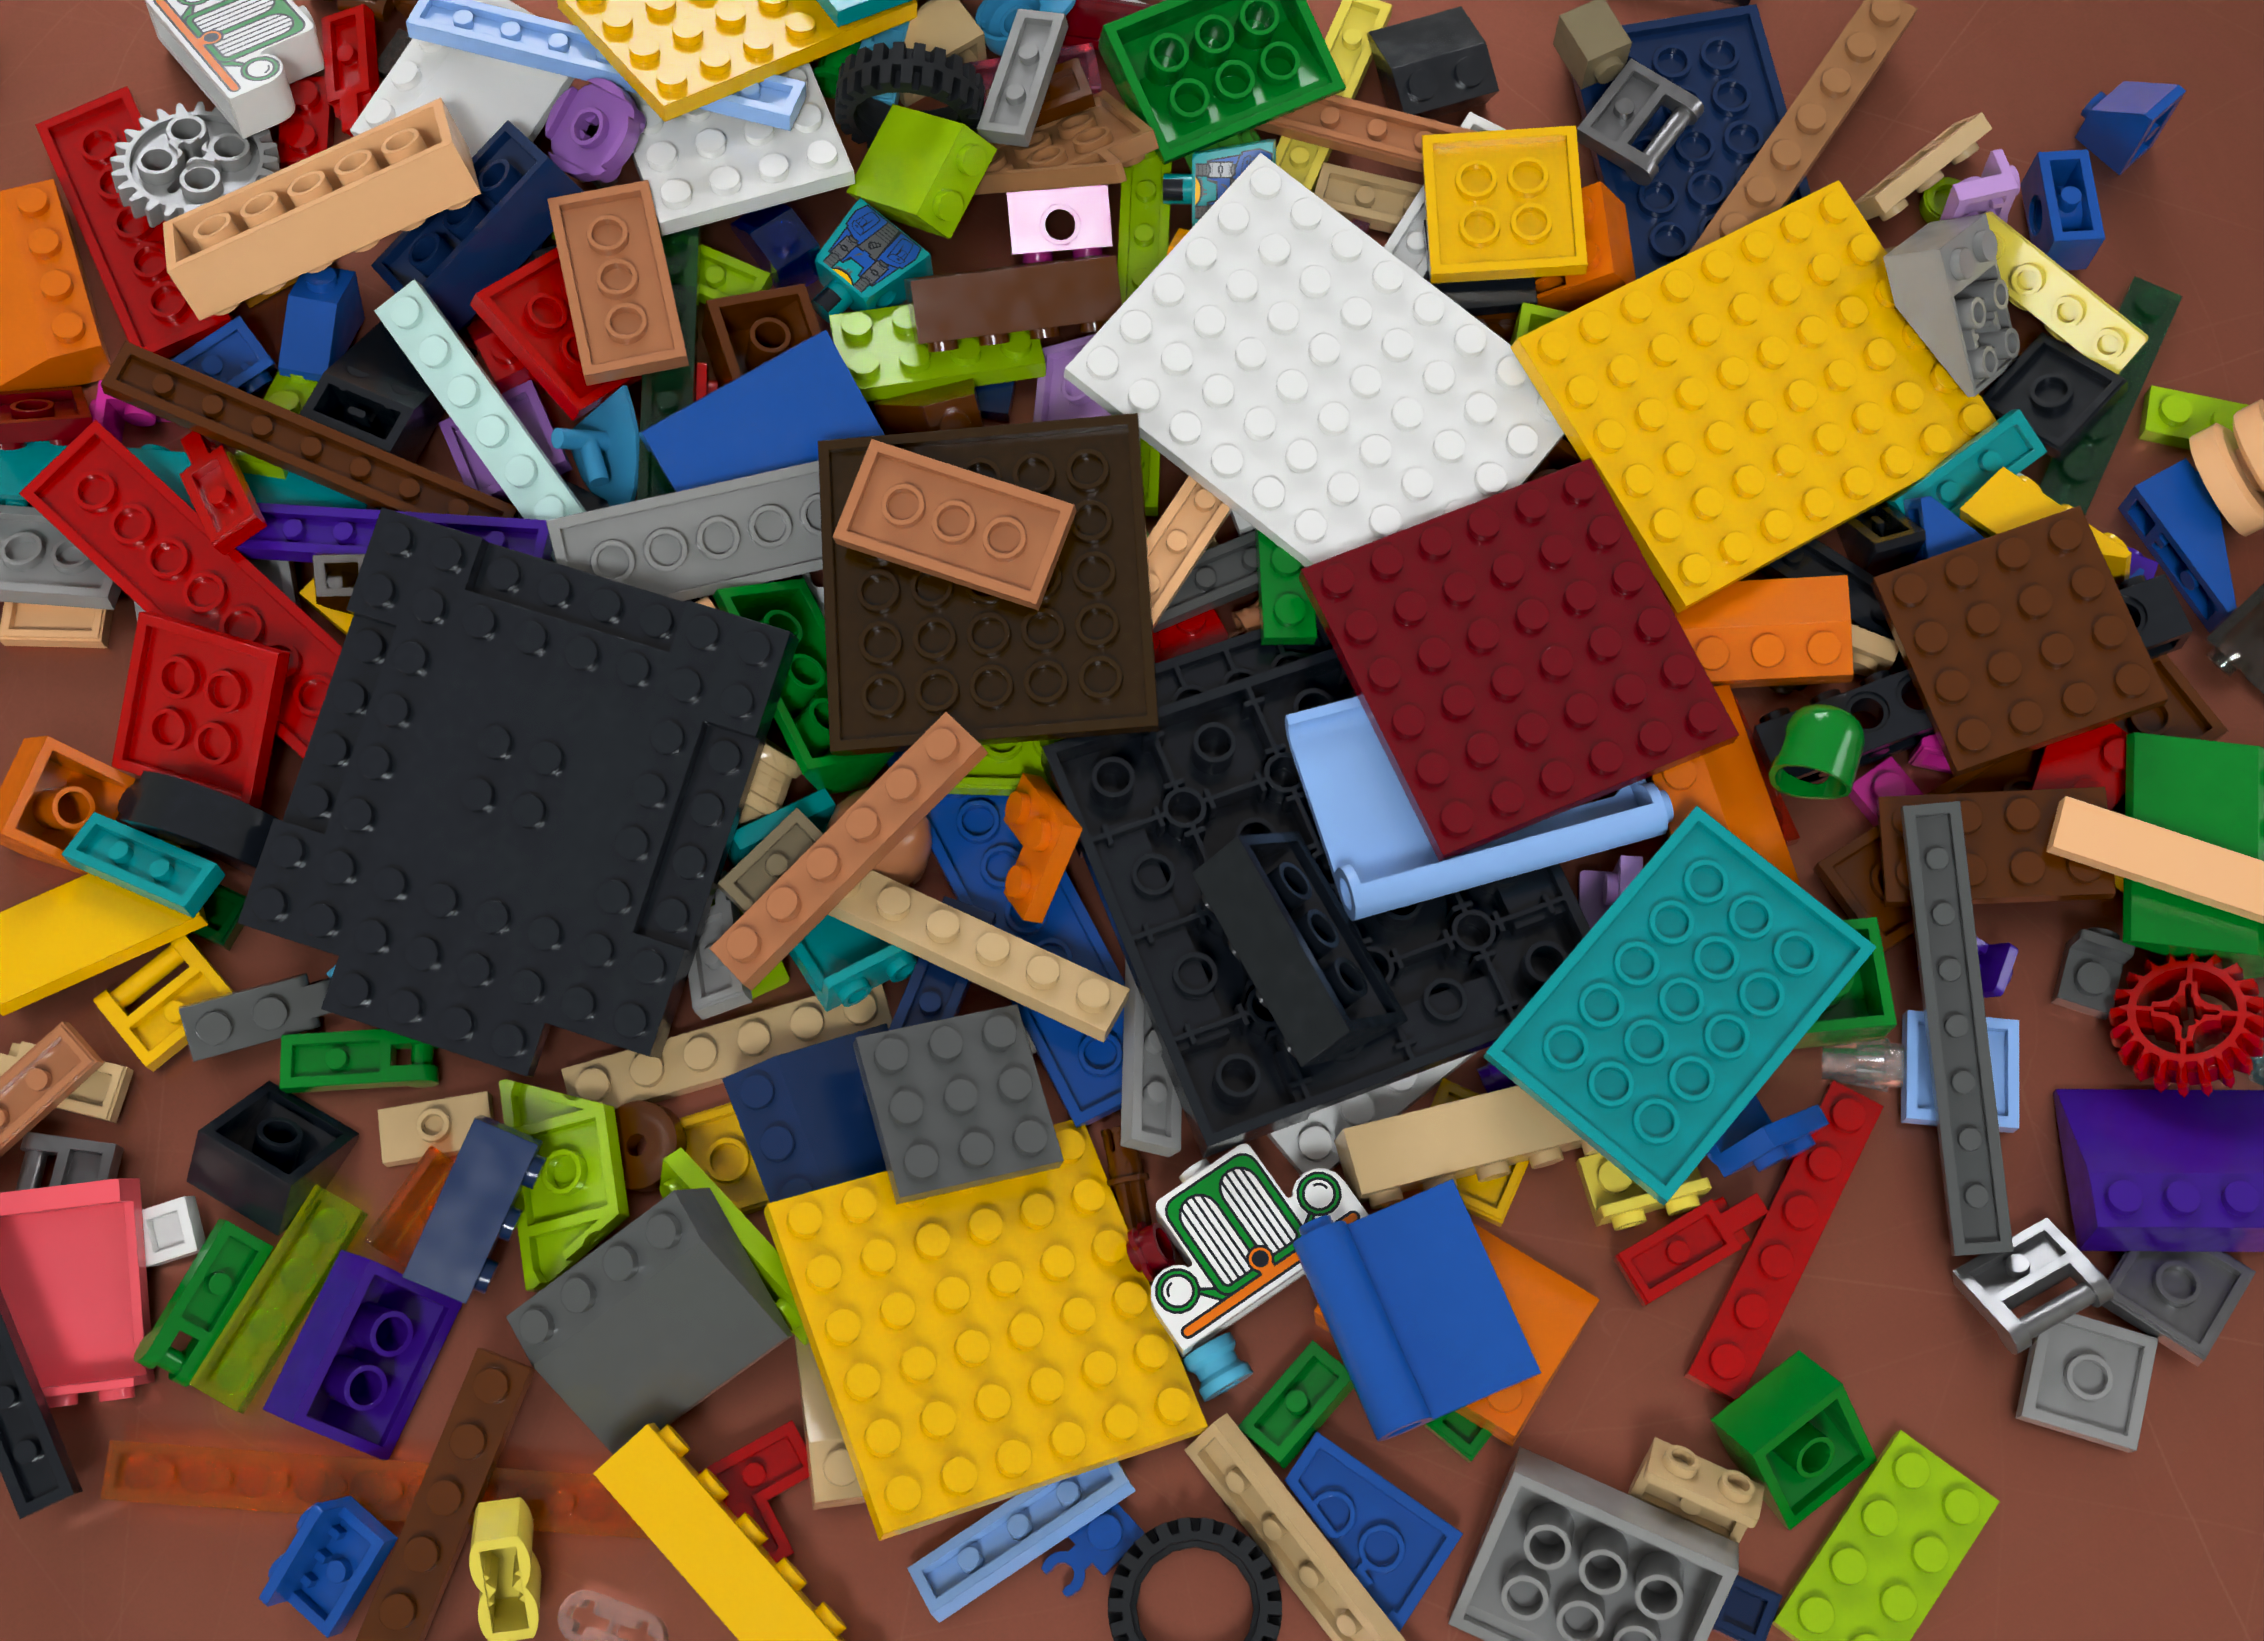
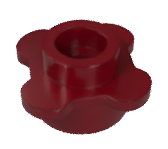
[1126,1221,1176,1282]

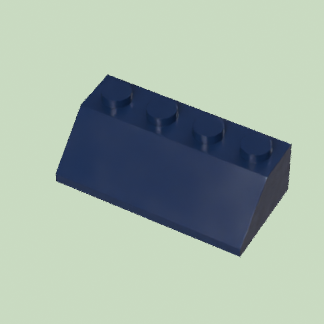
[371,120,584,333]

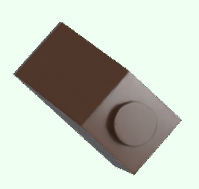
[873,378,985,435]

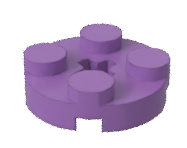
[545,78,646,183]

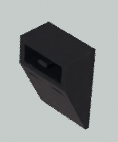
[299,321,478,463]

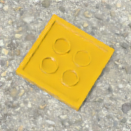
[1421,125,1588,284]

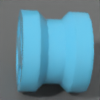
[1182,1332,1253,1402]

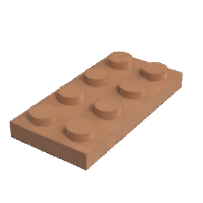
[547,180,689,386]
[833,439,1076,611]

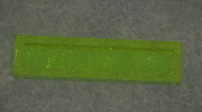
[189,1184,369,1414]

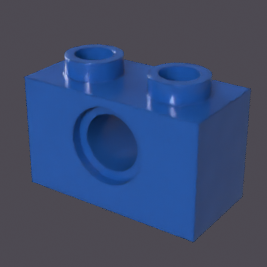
[2020,149,2105,271]

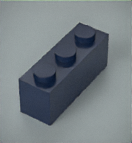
[402,1115,547,1304]

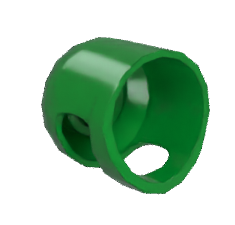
[1769,704,1865,800]

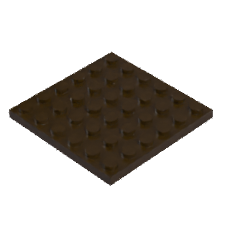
[818,413,1160,756]

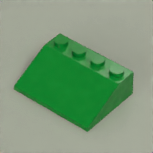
[1098,0,1346,165]
[2123,732,2264,979]

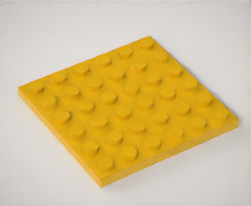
[763,1120,1208,1541]

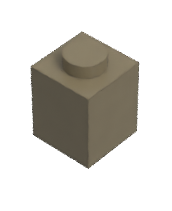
[1553,0,1632,90]

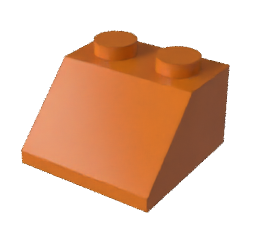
[0,736,135,875]

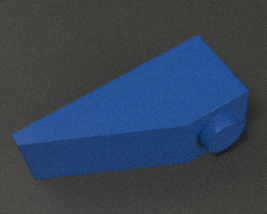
[2118,458,2237,633]

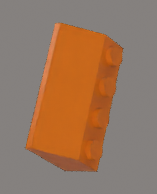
[1659,575,1854,688]
[1646,685,1801,887]

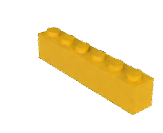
[593,1423,847,1641]

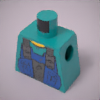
[1163,139,1276,227]
[811,198,934,323]

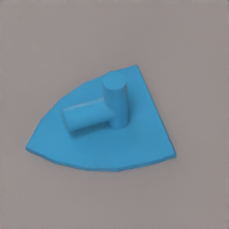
[551,385,640,506]

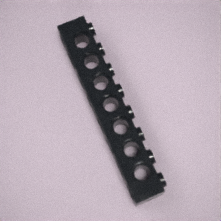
[1751,574,2193,798]

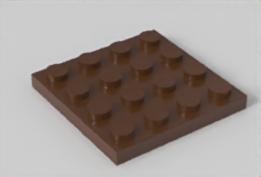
[1871,505,2169,777]

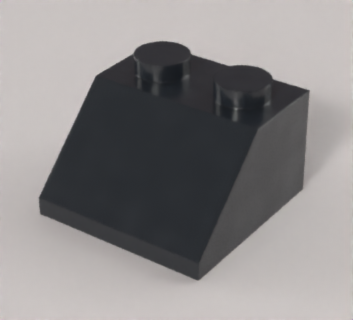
[1367,6,1499,119]
[187,1081,359,1236]

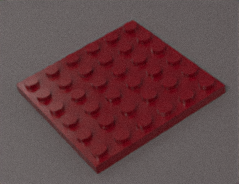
[1299,458,1739,862]

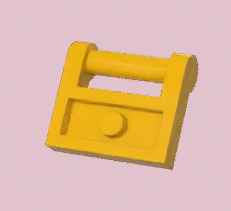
[93,934,234,1072]

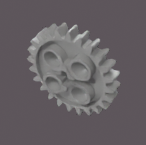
[110,102,281,228]

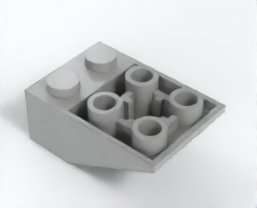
[1883,213,2020,397]

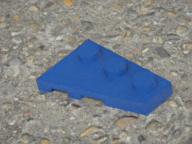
[1284,1431,1463,1632]

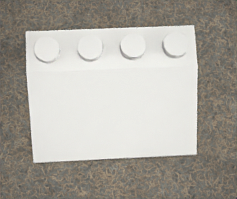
[350,0,575,157]

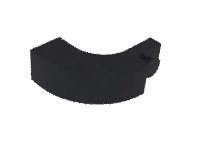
[115,771,280,877]

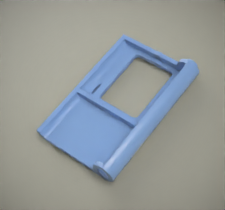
[1285,696,1674,921]

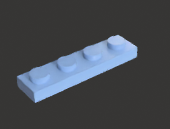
[907,1461,1136,1623]

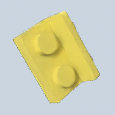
[1576,1153,1712,1231]

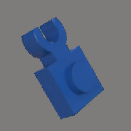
[1041,1503,1145,1598]

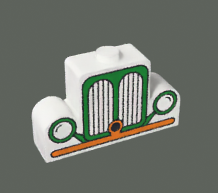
[145,0,325,139]
[1151,1144,1369,1358]

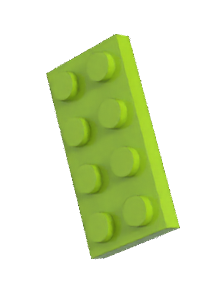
[829,304,1046,402]
[1772,1430,2000,1641]

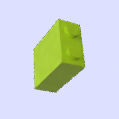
[847,104,997,239]

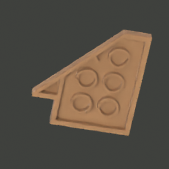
[974,90,1159,195]

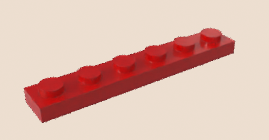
[1684,1080,1884,1403]

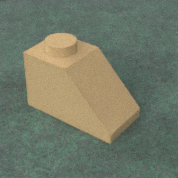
[900,0,987,108]

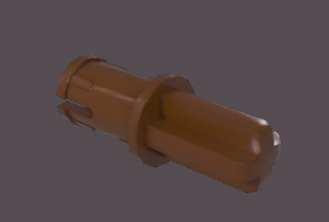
[1100,1126,1152,1230]

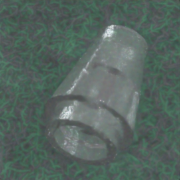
[1822,1037,1904,1093]

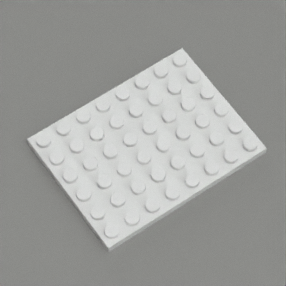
[1063,153,1565,567]

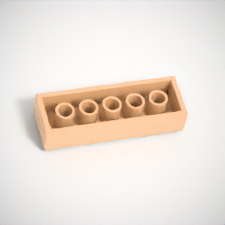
[163,98,481,321]

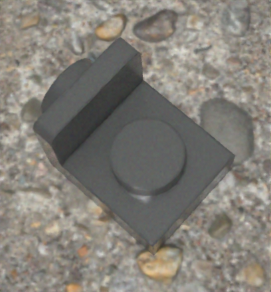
[2051,927,2135,1020]

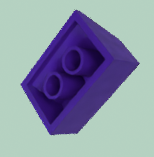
[263,1250,463,1462]

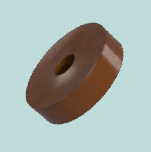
[615,1101,687,1192]

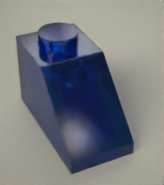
[730,204,820,288]

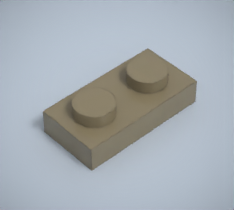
[717,808,823,913]

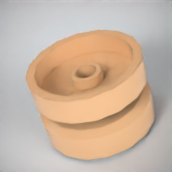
[2189,399,2264,537]

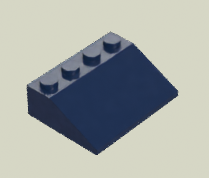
[722,1023,889,1203]

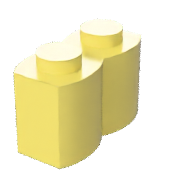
[469,1497,542,1641]

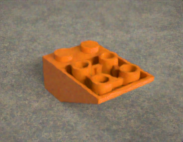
[1534,181,1636,311]

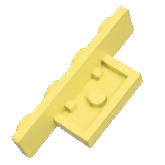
[1984,211,2148,375]

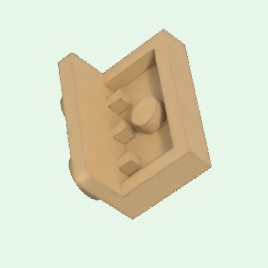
[1628,1437,1765,1543]

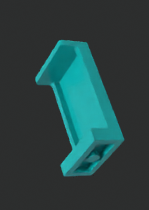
[729,788,919,1012]

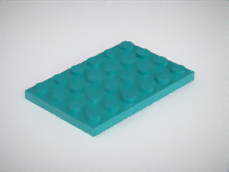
[1484,806,1876,1206]

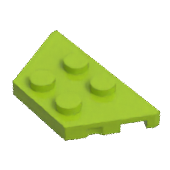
[499,1079,630,1292]

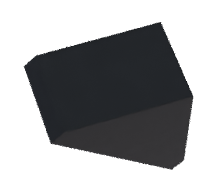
[1836,501,1926,577]

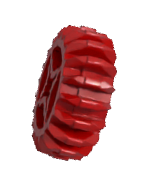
[2108,953,2264,1098]

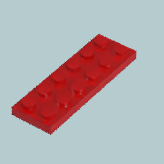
[35,86,233,359]

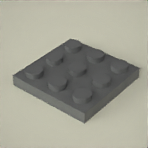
[853,1004,1064,1205]

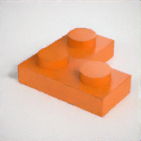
[1003,773,1083,923]

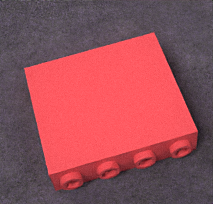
[0,1178,155,1408]

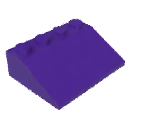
[2053,1089,2264,1252]

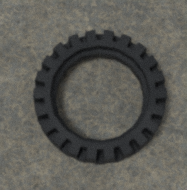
[835,42,985,149]
[1108,1517,1282,1641]

